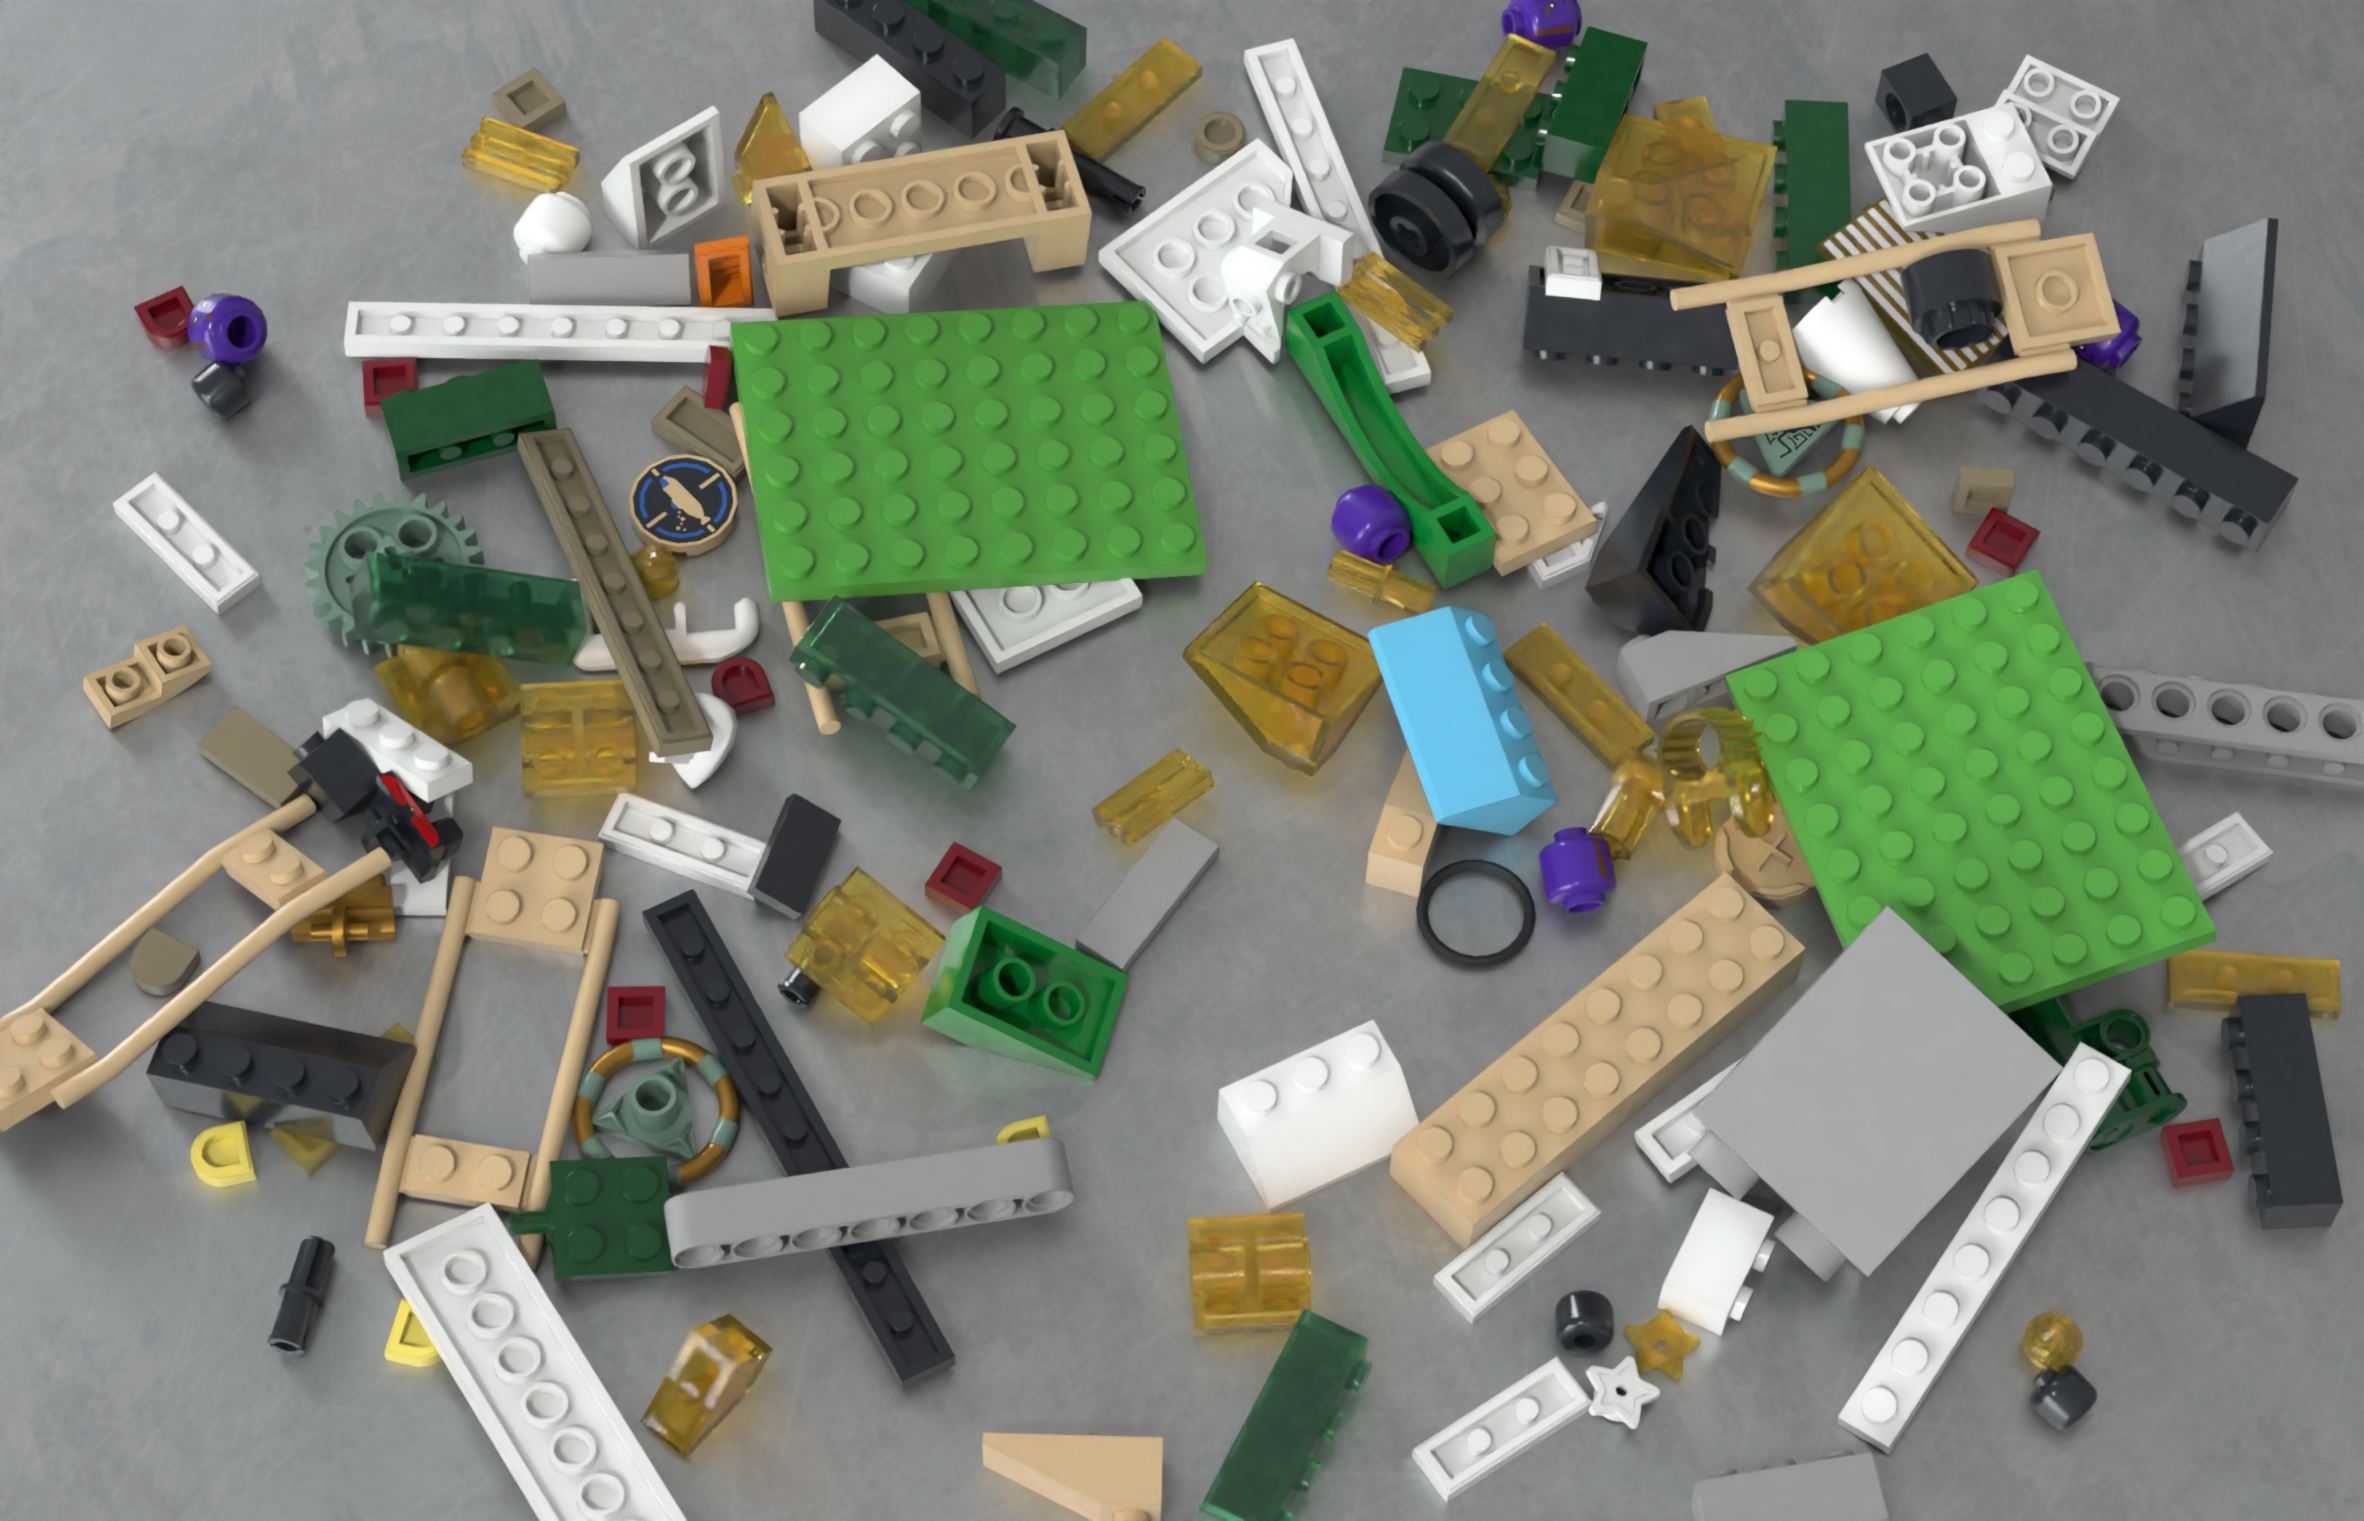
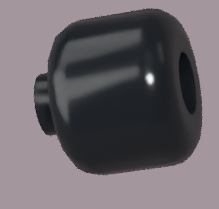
[191,360,252,420]
[1555,1290,1614,1355]
[2030,1364,2098,1431]

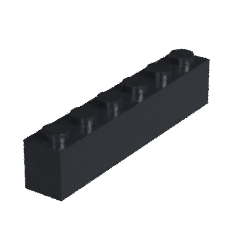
[1975,332,2299,552]

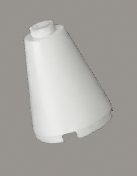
[1791,278,1923,425]

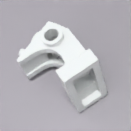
[1221,198,1355,338]

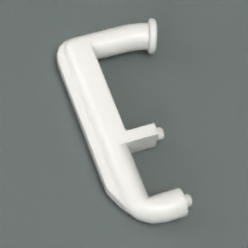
[568,578,760,671]

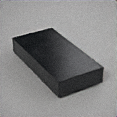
[746,793,842,920]

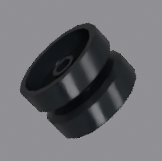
[1368,141,1505,278]

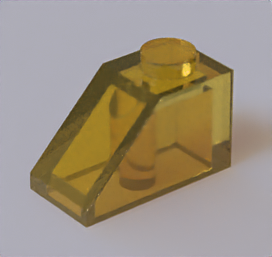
[730,91,813,210]
[641,1313,773,1457]

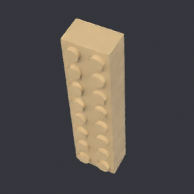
[1389,872,1806,1251]

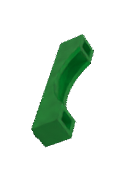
[1285,290,1497,590]

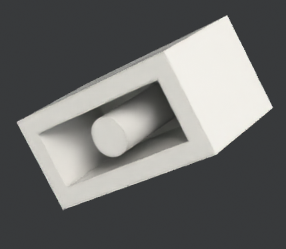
[1657,1188,1778,1336]

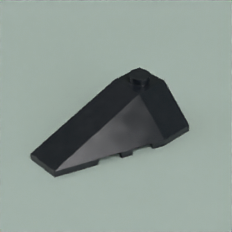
[1585,425,1722,637]

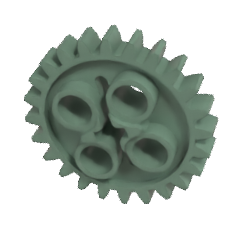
[304,490,486,657]

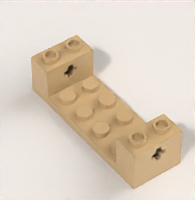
[750,129,1092,317]

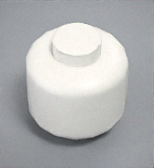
[513,192,593,265]

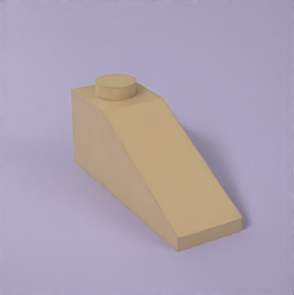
[1365,747,1443,898]
[982,1432,1163,1521]

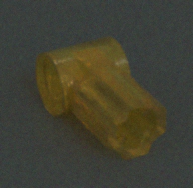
[1588,746,1681,861]

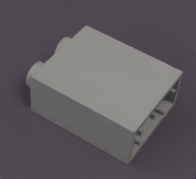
[1687,906,2064,1283]

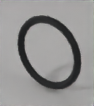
[1416,859,1536,968]

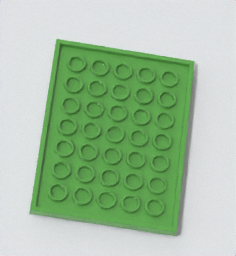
[729,301,1208,603]
[1725,569,2216,1014]

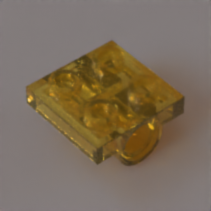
[373,618,526,750]
[520,679,638,798]
[784,866,946,1028]
[1186,1213,1313,1336]

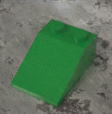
[920,905,1129,1080]

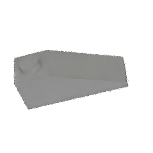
[1614,630,1798,729]

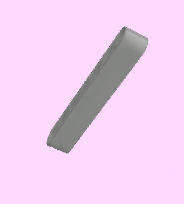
[663,1137,1075,1269]

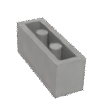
[1690,1449,1889,1521]

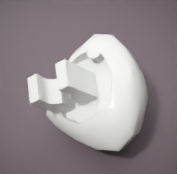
[649,692,739,788]

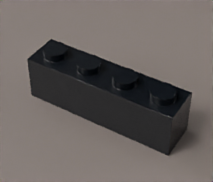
[813,0,1006,140]
[2221,993,2343,1230]

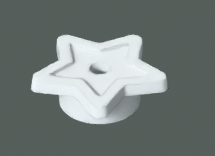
[1586,1356,1660,1429]

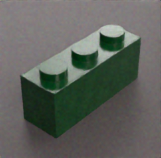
[1536,26,1648,186]
[379,359,557,481]

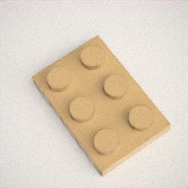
[1424,410,1597,577]

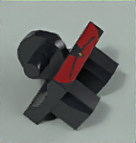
[360,770,464,884]

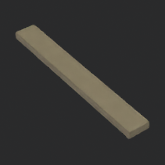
[517,428,714,758]

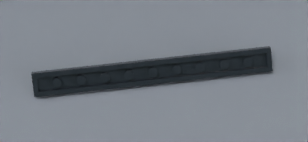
[642,889,955,1391]

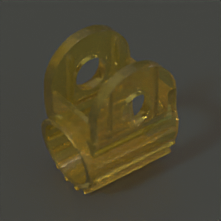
[1654,707,1773,850]

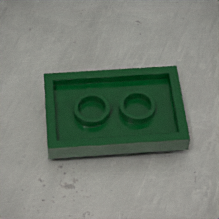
[1382,67,1554,191]

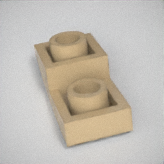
[83,624,212,729]

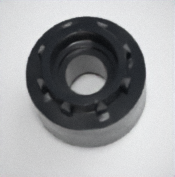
[1900,249,2003,350]

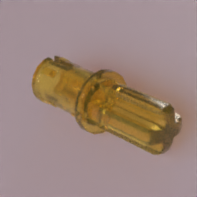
[1327,550,1438,616]

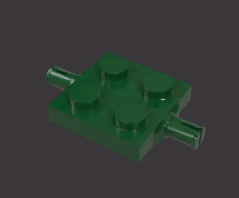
[509,1156,674,1281]

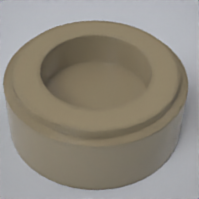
[1193,112,1246,165]

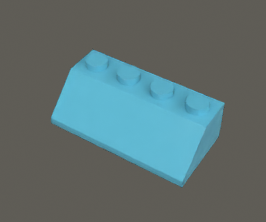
[1367,606,1558,836]

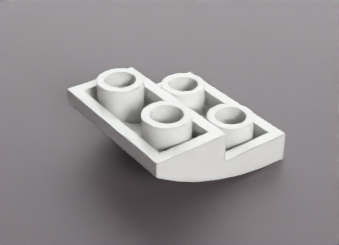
[1994,54,2120,180]

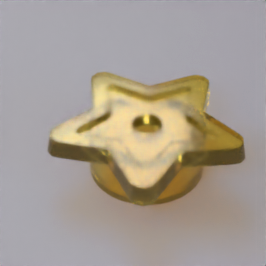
[1624,1309,1701,1381]

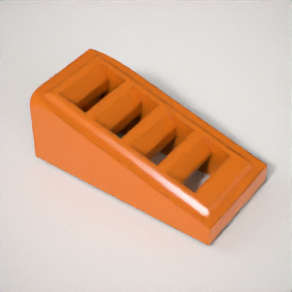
[694,235,755,308]

